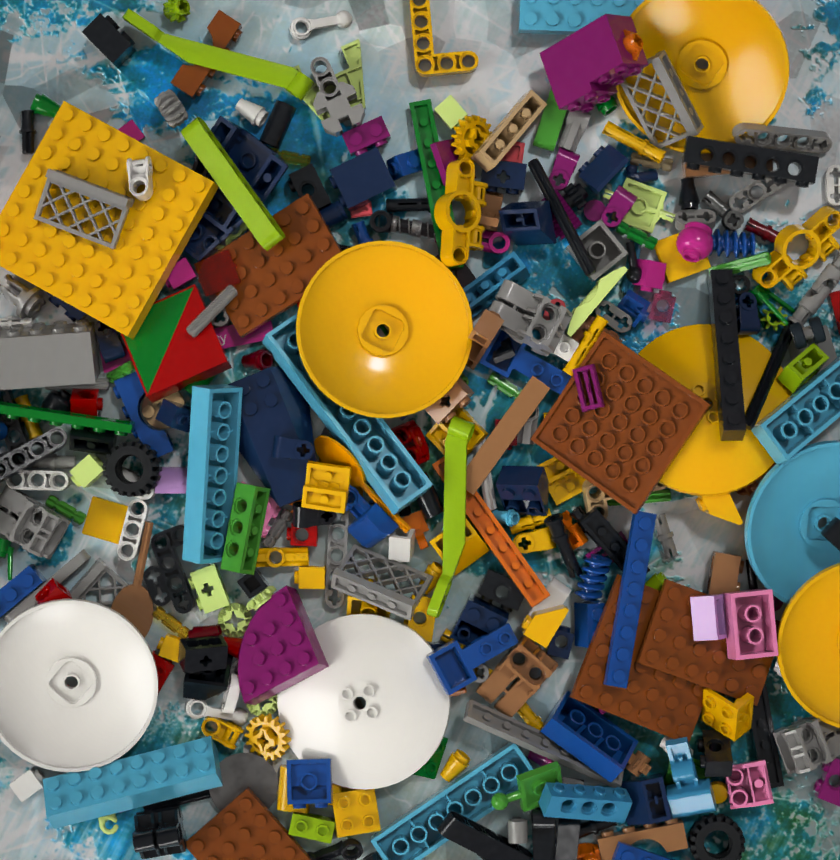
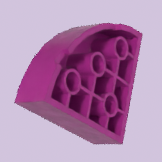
[238,586,329,705]

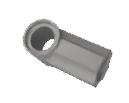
[557,111,592,153]
[517,406,540,445]
[507,817,528,844]

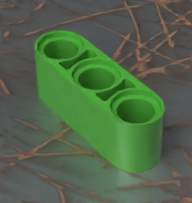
[533,88,567,152]

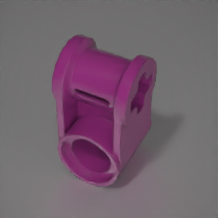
[549,147,580,191]
[601,185,637,228]

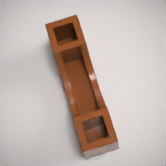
[170,10,243,99]

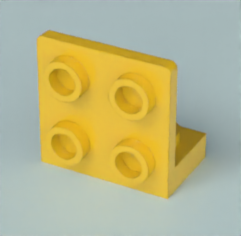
[701,688,754,742]
[332,789,381,838]

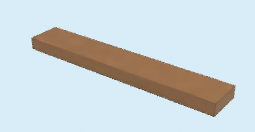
[466,376,551,495]

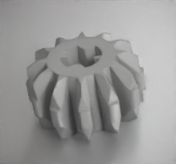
[154,89,188,128]

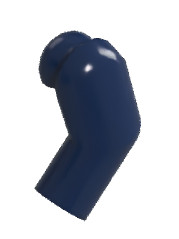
[625,165,658,183]

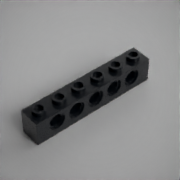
[682,136,819,188]

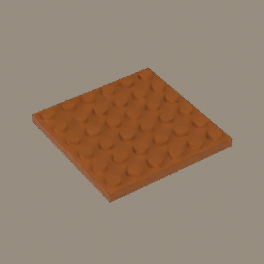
[530,331,711,515]
[570,574,705,742]

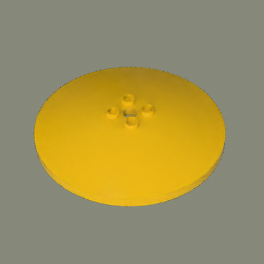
[616,0,790,154]
[296,241,473,418]
[638,324,792,496]
[777,563,840,728]

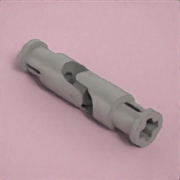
[787,249,840,328]

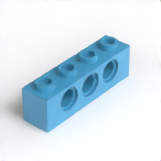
[463,251,530,319]
[538,782,633,823]

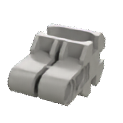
[310,57,365,137]
[488,279,573,356]
[0,485,71,559]
[773,716,840,774]

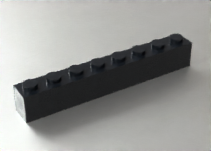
[708,269,746,441]

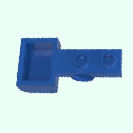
[479,329,571,394]
[345,485,399,548]
[426,623,519,695]

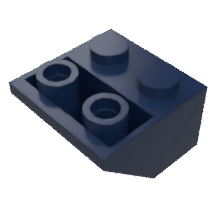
[499,200,557,246]
[496,466,549,516]
[450,594,509,646]
[620,773,672,825]

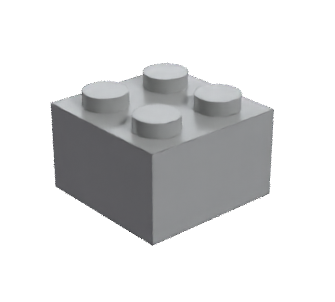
[565,219,628,282]

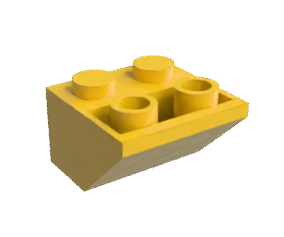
[429,518,490,576]

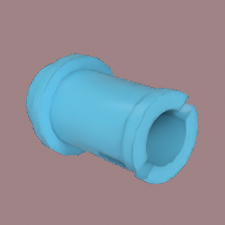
[492,509,520,527]

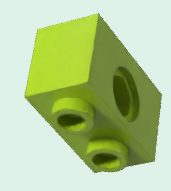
[777,343,829,393]
[288,812,335,844]

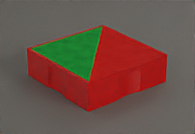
[121,284,232,403]

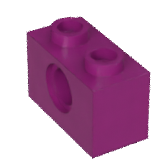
[813,757,840,806]

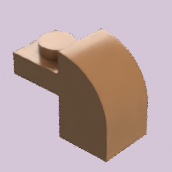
[478,191,504,231]

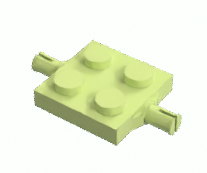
[603,177,675,234]

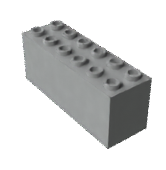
[0,319,100,390]

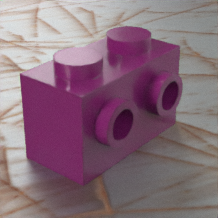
[342,116,391,157]

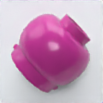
[676,222,713,262]

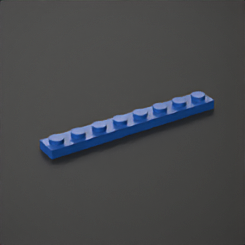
[603,511,657,688]

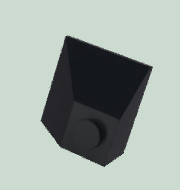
[183,654,233,701]

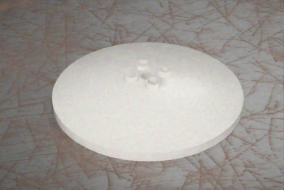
[0,599,158,772]
[277,614,451,790]

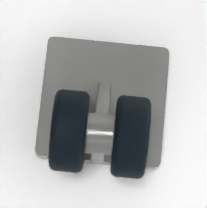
[788,316,837,374]

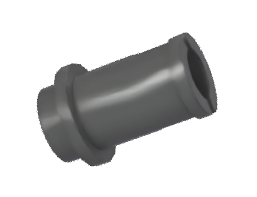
[702,190,730,218]

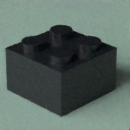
[82,13,136,69]

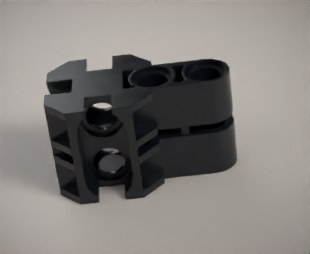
[132,805,187,859]

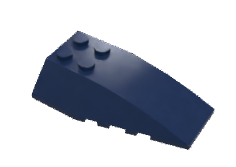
[184,116,289,262]
[228,366,316,508]

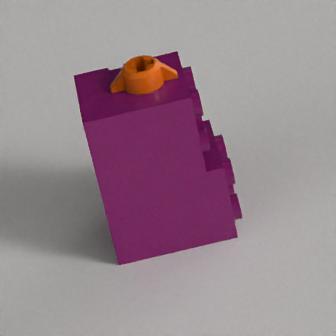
[539,14,649,113]

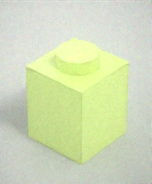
[434,95,468,131]

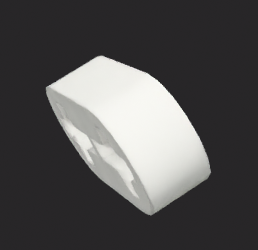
[825,164,840,207]
[221,673,240,714]

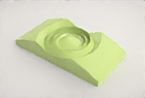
[565,266,628,337]

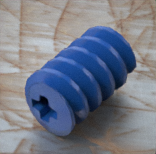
[709,229,756,259]
[574,554,612,603]

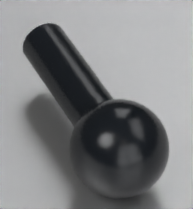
[626,242,642,283]

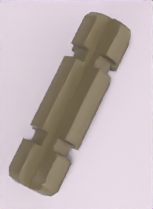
[630,152,673,172]

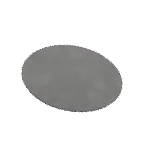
[209,753,279,811]

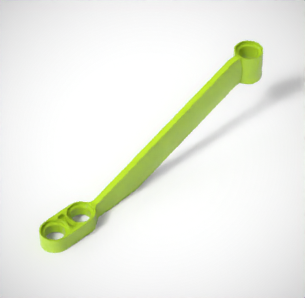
[122,8,315,101]
[427,416,475,618]

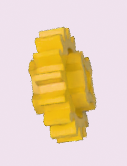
[451,115,492,162]
[244,713,291,761]

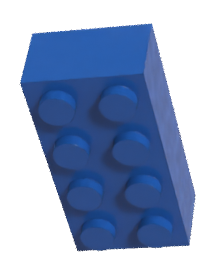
[540,691,639,783]

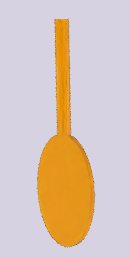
[314,435,411,534]

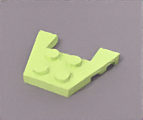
[293,39,366,121]

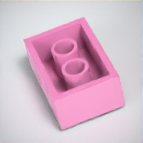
[722,588,779,660]

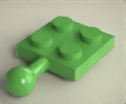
[491,761,562,812]

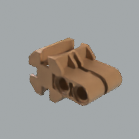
[476,635,558,717]

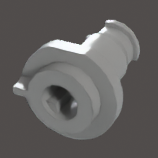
[0,274,46,319]

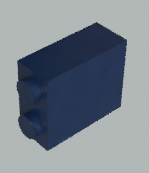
[329,147,397,212]

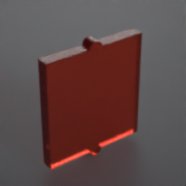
[194,249,241,297]

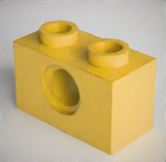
[403,594,435,642]

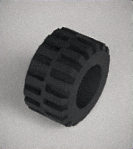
[103,442,162,497]
[688,813,745,860]

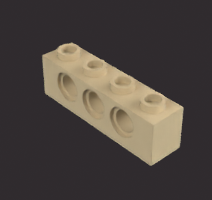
[471,89,547,172]

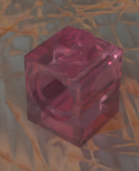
[647,290,676,324]

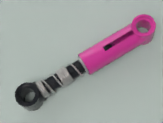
[370,210,510,255]

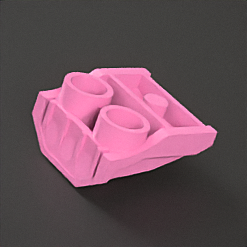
[725,759,774,809]

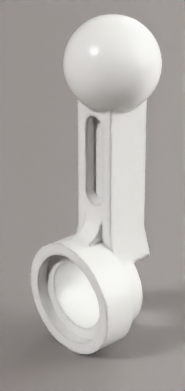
[289,10,352,40]
[185,699,248,725]

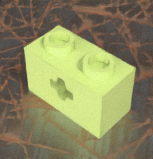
[69,453,105,488]
[188,563,231,614]

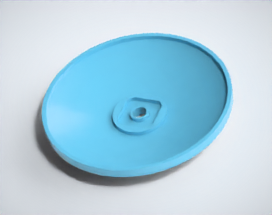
[744,440,840,604]

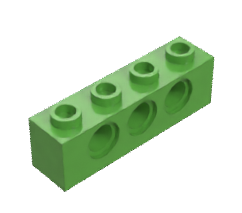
[220,482,270,575]

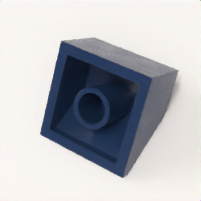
[578,144,629,195]

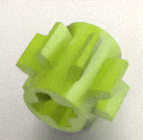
[163,0,190,23]
[760,304,788,331]

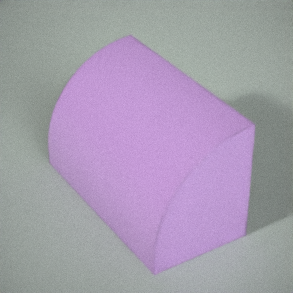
[155,467,187,494]
[690,594,727,641]

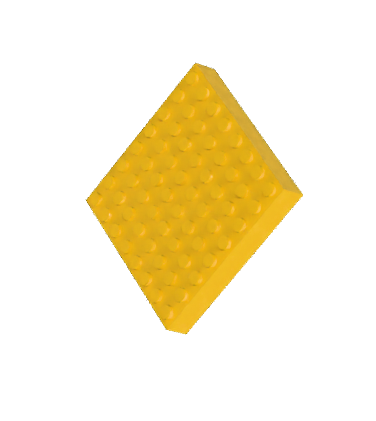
[0,101,219,340]

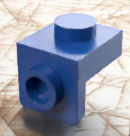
[387,149,422,181]
[617,289,651,328]

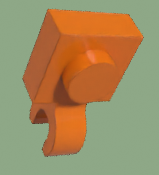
[402,510,429,550]
[561,510,589,550]

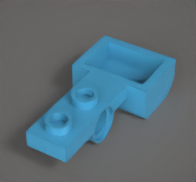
[665,737,717,818]

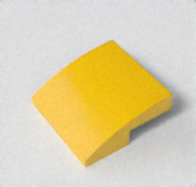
[654,233,711,284]
[425,407,488,456]
[536,457,586,506]
[301,461,352,514]

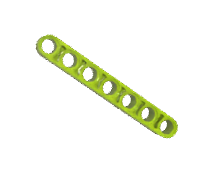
[181,117,285,251]

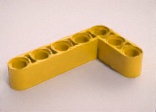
[409,0,478,77]

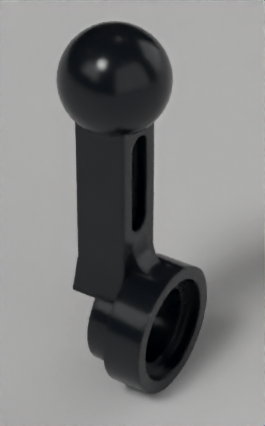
[307,838,363,860]

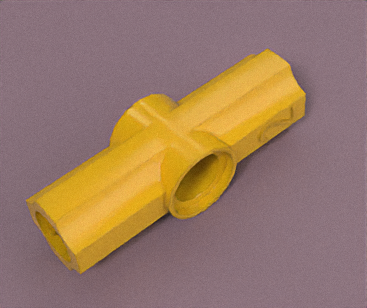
[256,547,309,568]

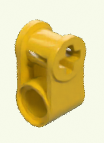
[513,527,556,553]
[201,716,244,750]

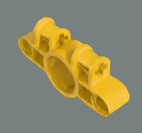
[434,158,488,267]
[752,206,840,292]

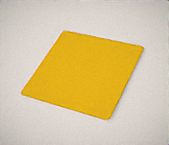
[82,496,128,544]

